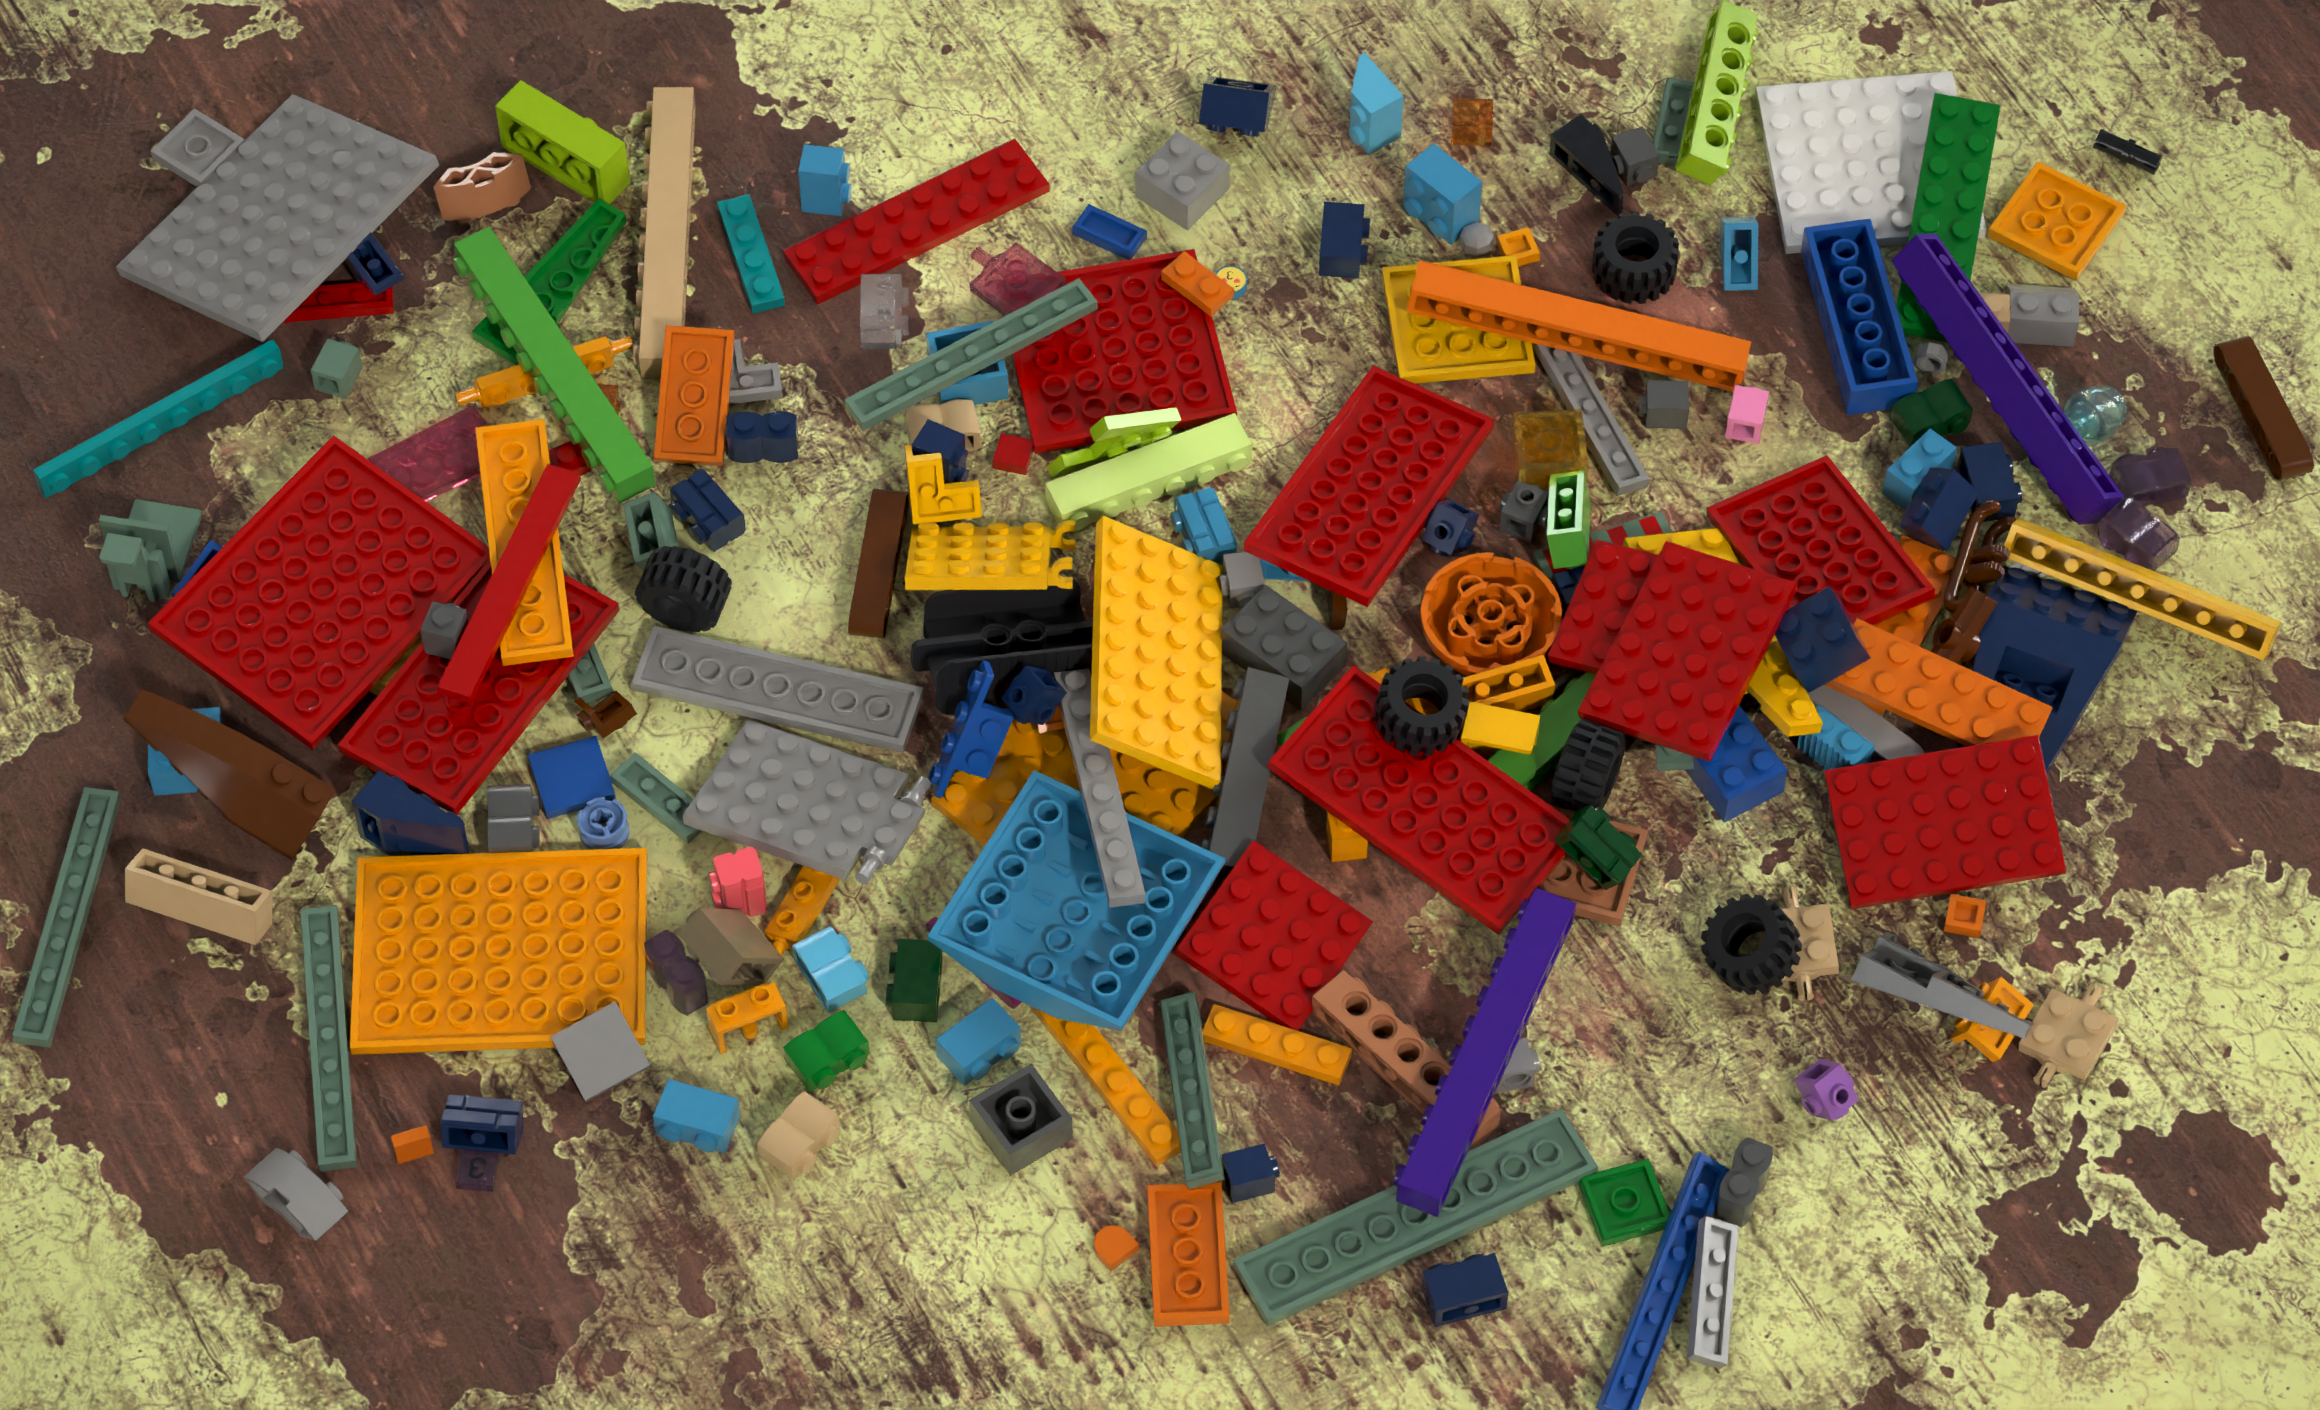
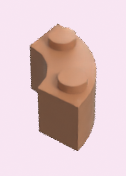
[434,152,531,223]

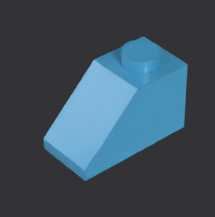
[1720,217,1758,291]

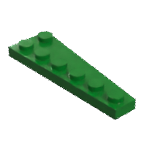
[472,198,627,365]

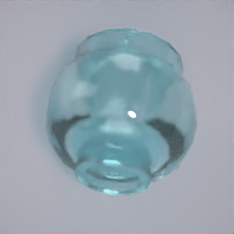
[2064,385,2127,444]

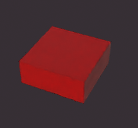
[993,433,1034,475]

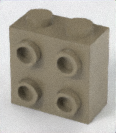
[678,908,784,986]

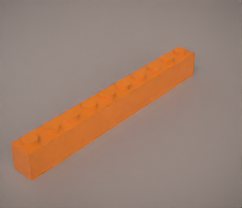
[1406,260,1752,392]

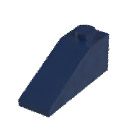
[343,232,405,296]

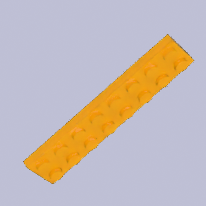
[475,419,574,666]

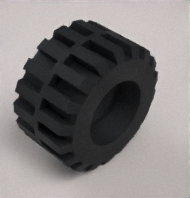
[1592,212,1679,304]
[635,546,732,632]
[1374,656,1469,756]
[1551,718,1626,811]
[1701,894,1802,995]

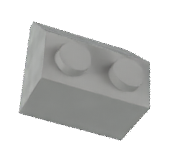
[2006,283,2079,347]

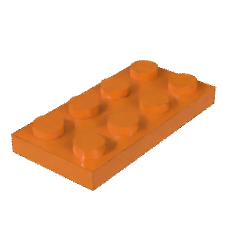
[653,325,735,466]
[1147,1182,1230,1327]

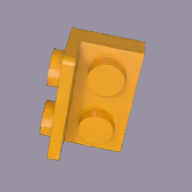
[1950,977,2034,1062]

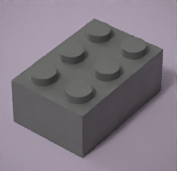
[1221,585,1347,710]

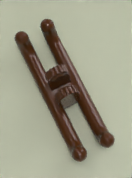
[1943,500,2016,614]

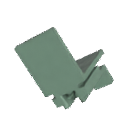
[99,499,202,602]

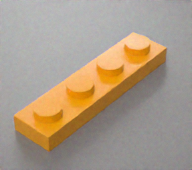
[1203,1004,1352,1086]

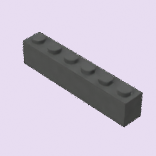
[1200,667,1289,879]

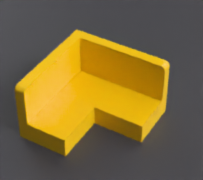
[904,445,982,525]
[1461,702,1540,756]

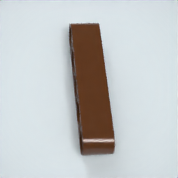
[2213,336,2314,481]
[848,489,909,639]

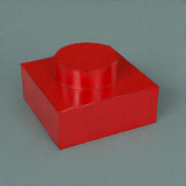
[549,441,592,476]

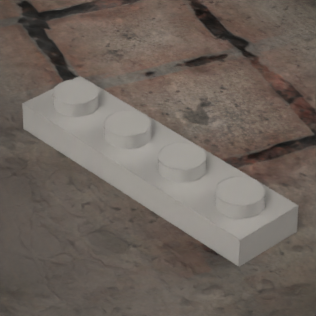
[1687,1216,1739,1369]

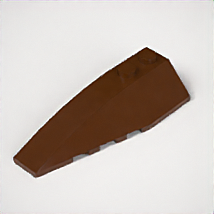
[123,689,336,860]

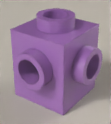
[1793,1059,1859,1121]

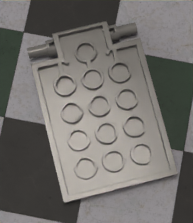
[683,719,931,884]

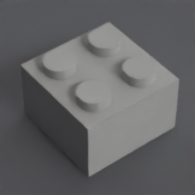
[1135,131,1230,231]

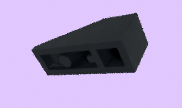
[1549,114,1624,216]

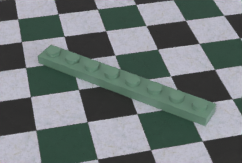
[844,278,1098,431]
[12,787,121,1048]
[301,905,357,1172]

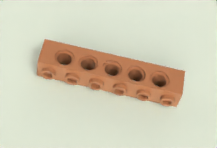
[1312,970,1501,1151]

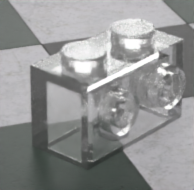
[860,274,909,349]

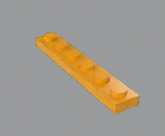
[1030,1006,1181,1167]

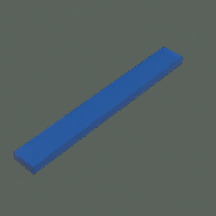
[1595,1151,1730,1410]

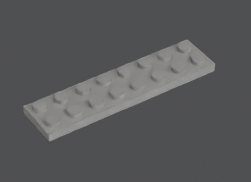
[631,625,924,753]

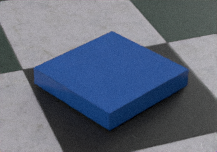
[528,736,616,819]

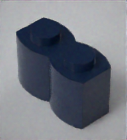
[727,411,799,463]

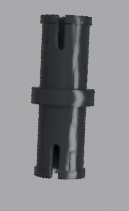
[2093,129,2163,175]

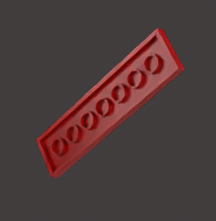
[783,138,1049,305]

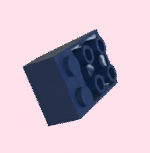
[352,770,470,856]

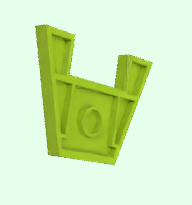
[1047,407,1181,479]

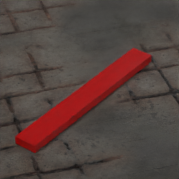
[437,464,581,703]

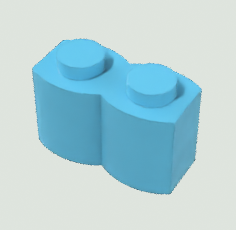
[792,926,869,1013]

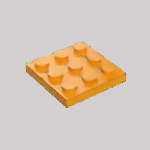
[1987,161,2126,281]

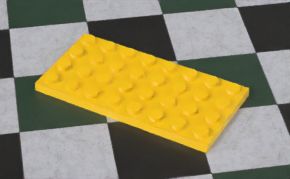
[1090,516,1223,789]

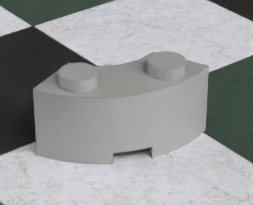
[244,1148,348,1241]

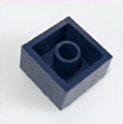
[1775,586,1871,693]

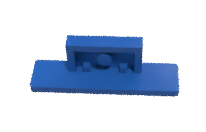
[928,660,1014,798]

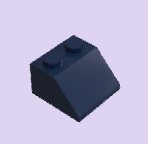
[1199,76,1276,136]

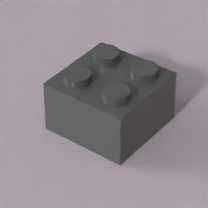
[969,1064,1073,1176]

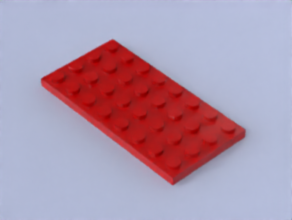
[1243,365,1495,607]
[338,558,620,815]
[1267,665,1570,935]

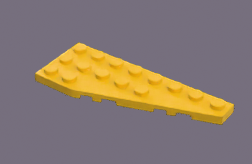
[1623,528,1823,737]

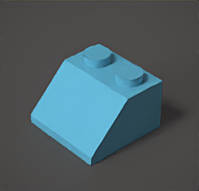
[1348,52,1404,155]

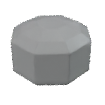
[1460,222,1494,257]
[1914,342,1949,374]

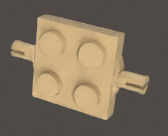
[1759,886,1839,1001]
[2019,983,2119,1088]

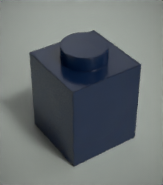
[1222,1143,1280,1203]

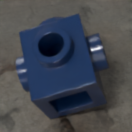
[1422,499,1479,556]
[1001,666,1067,725]

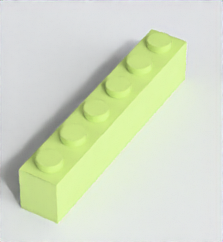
[1045,413,1252,534]

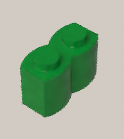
[783,1010,870,1092]

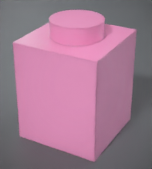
[1725,385,1769,444]

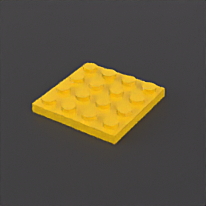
[1382,255,1535,384]

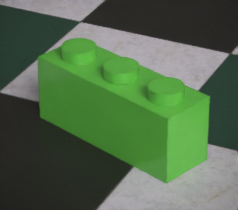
[1547,470,1591,569]

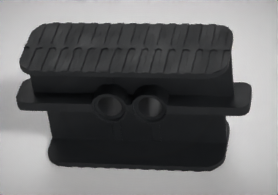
[911,579,1093,715]

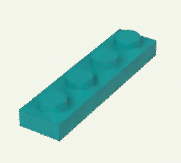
[717,194,785,314]

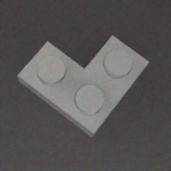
[729,339,783,405]

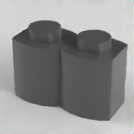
[487,784,540,853]
[1716,1137,1773,1228]

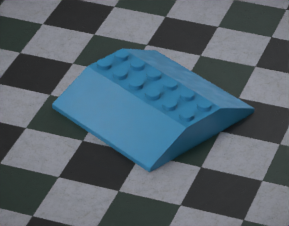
[927,770,1226,1031]

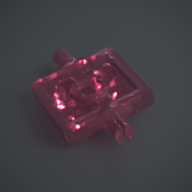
[970,242,1066,316]

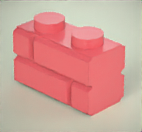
[708,846,767,917]

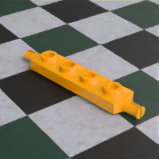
[454,335,633,409]
[764,866,840,956]

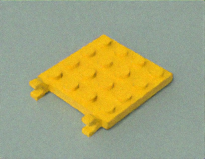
[905,520,1076,590]

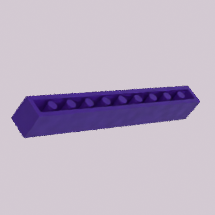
[1891,233,2124,525]
[1393,888,1576,1217]

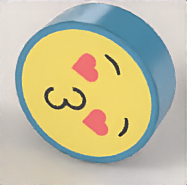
[1215,266,1247,300]

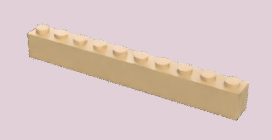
[633,87,696,379]

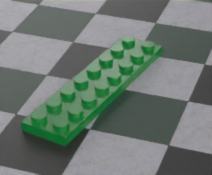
[1896,93,2001,343]

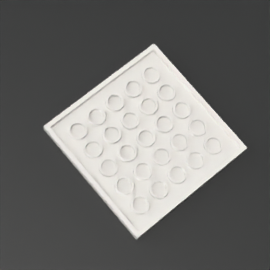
[1755,71,1987,254]

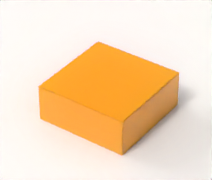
[1496,227,1540,267]

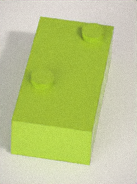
[495,80,630,204]

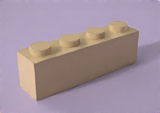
[125,848,273,945]

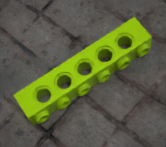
[1675,0,1759,186]

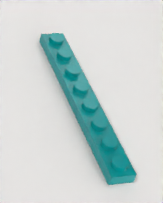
[33,339,284,499]

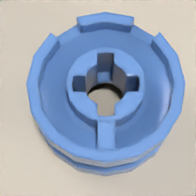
[577,797,630,850]

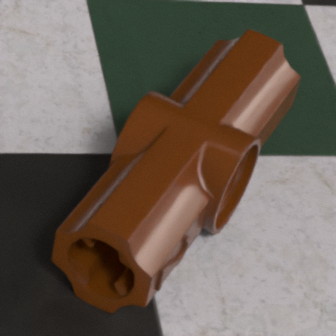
[1931,587,1998,665]

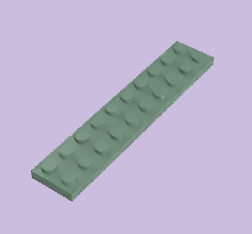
[1233,1108,1598,1327]

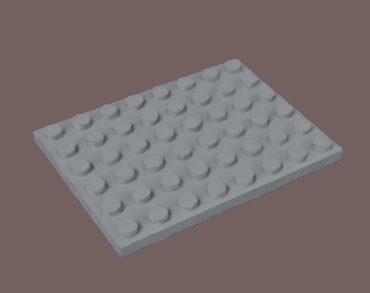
[116,94,439,342]

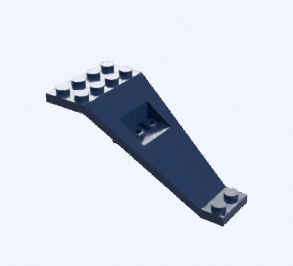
[1956,566,2137,774]

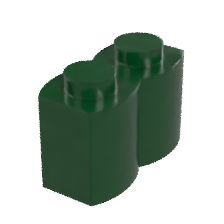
[1890,379,1973,447]

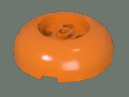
[1420,552,1562,676]

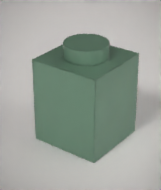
[311,338,363,399]

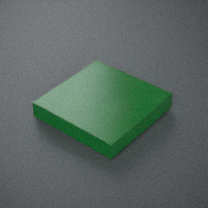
[1578,1158,1670,1247]

